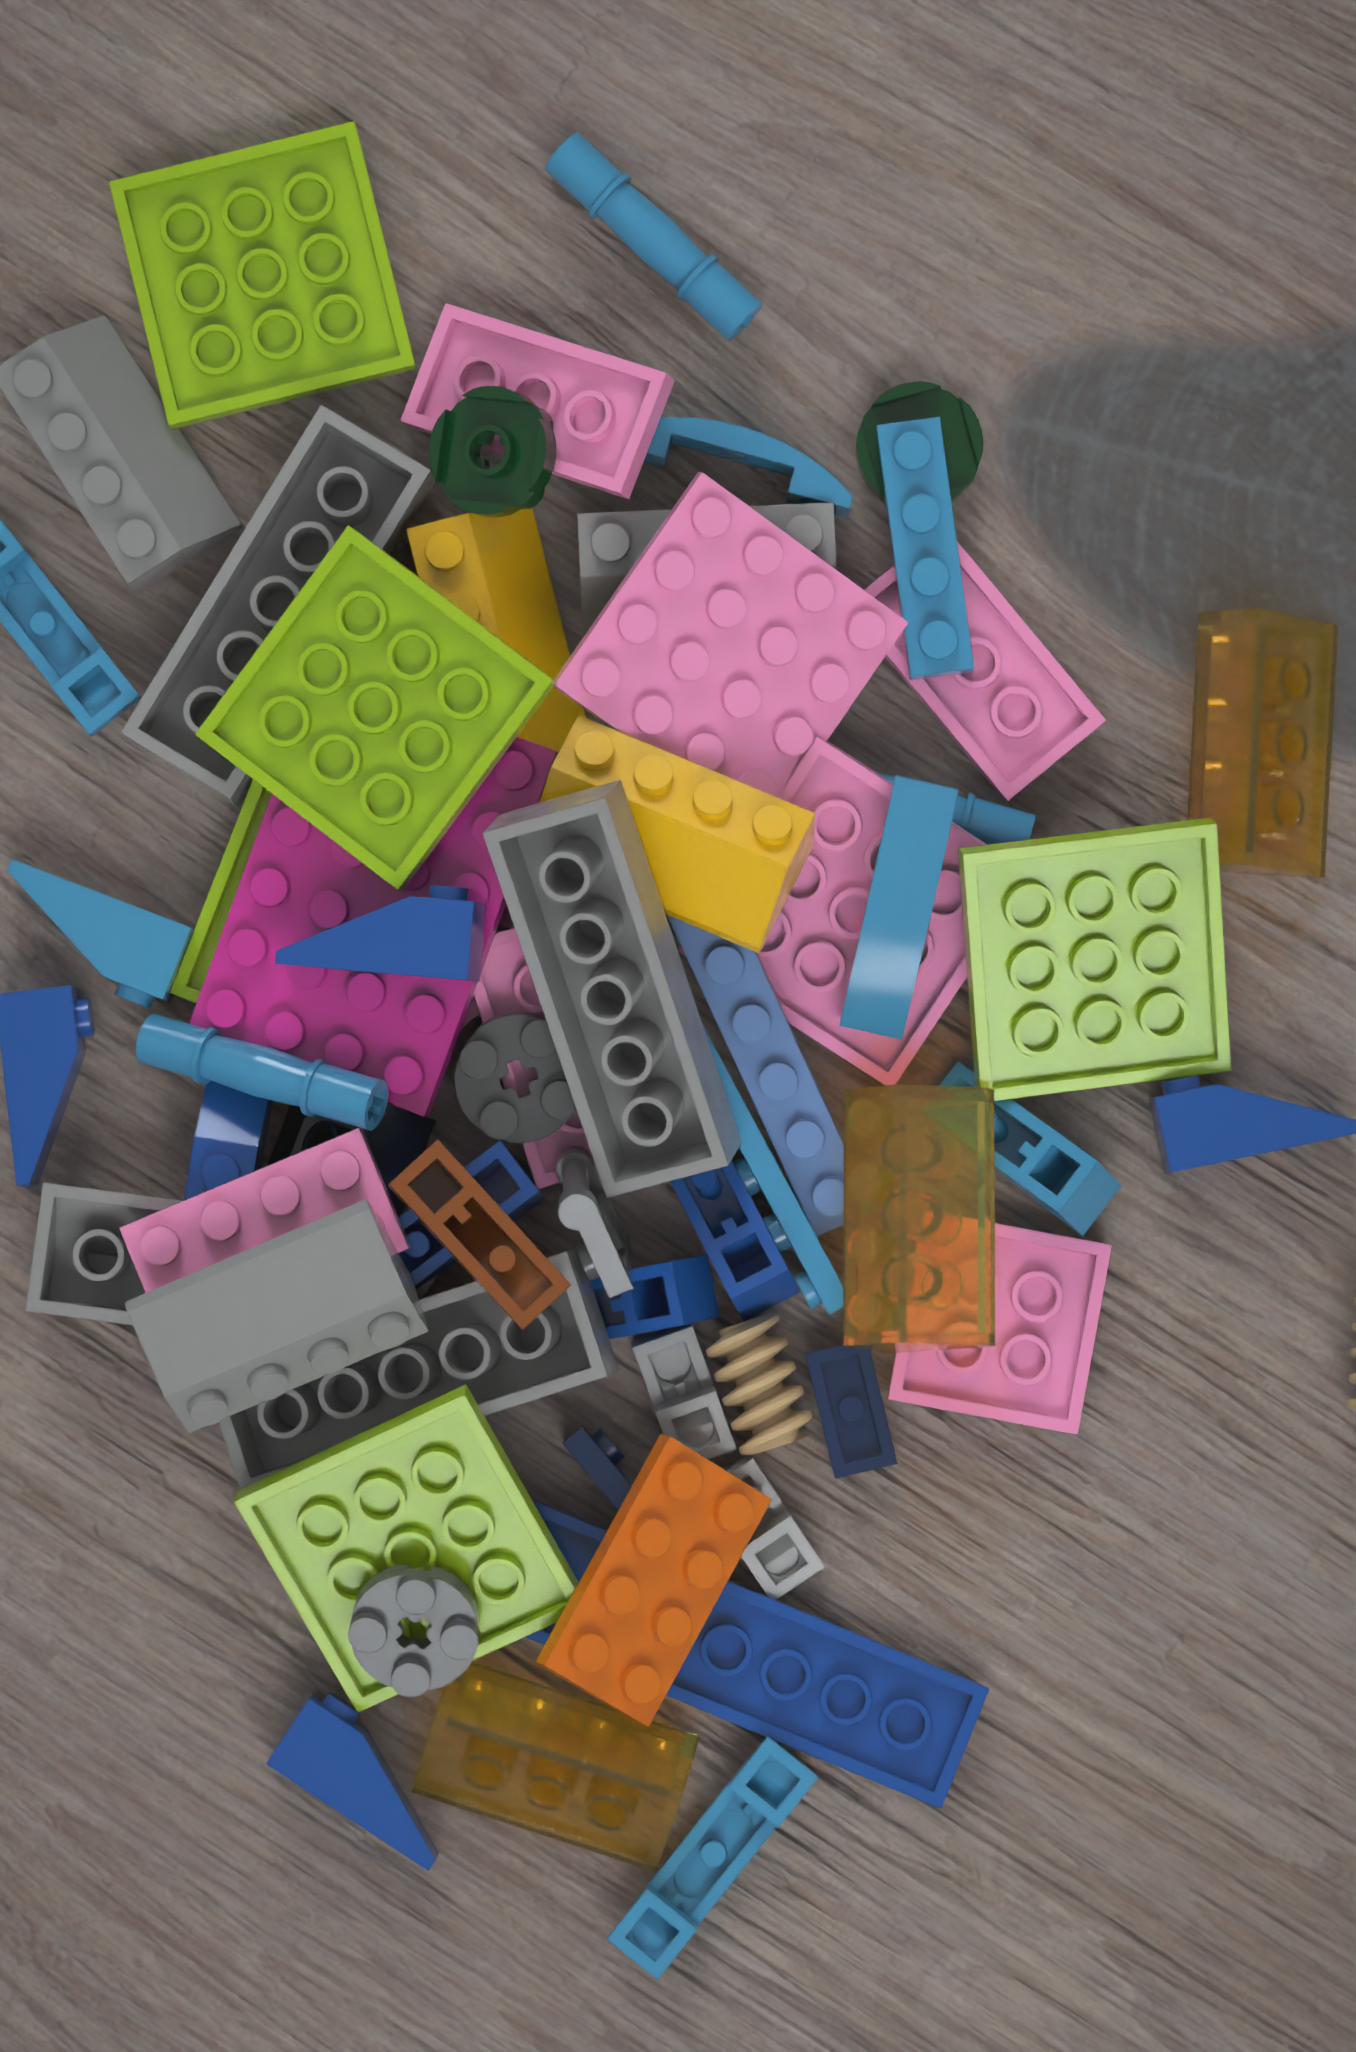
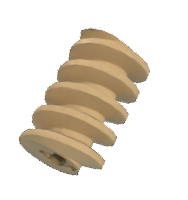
[706,1312,813,1455]

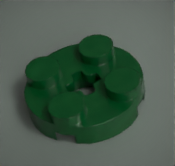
[855,381,983,504]
[428,386,556,518]

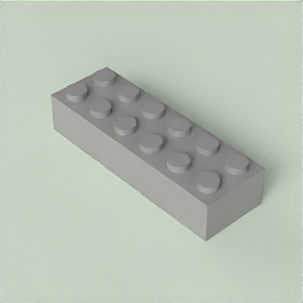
[121,405,435,807]
[482,779,742,1198]
[219,1248,619,1489]

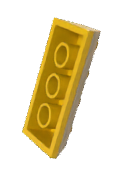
[406,508,586,752]
[539,715,815,954]

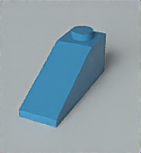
[7,859,194,1009]
[919,1061,1122,1236]

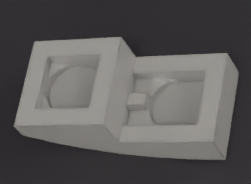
[631,1323,737,1459]
[724,1455,825,1600]

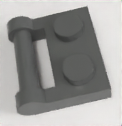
[556,1146,633,1298]

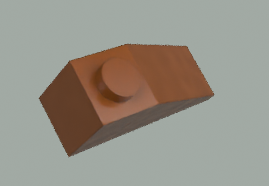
[388,1139,571,1330]

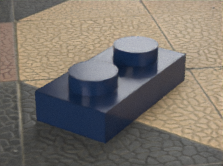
[804,1338,898,1479]
[562,1426,633,1510]

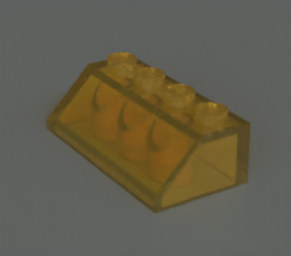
[1187,608,1338,878]
[843,1084,995,1354]
[412,1662,700,1872]

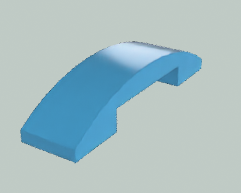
[644,417,853,519]
[0,519,141,737]
[839,775,959,1040]
[607,1736,819,1980]

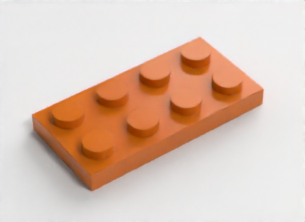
[535,1434,772,1727]

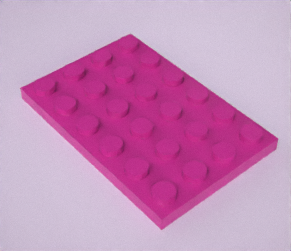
[189,737,559,1117]

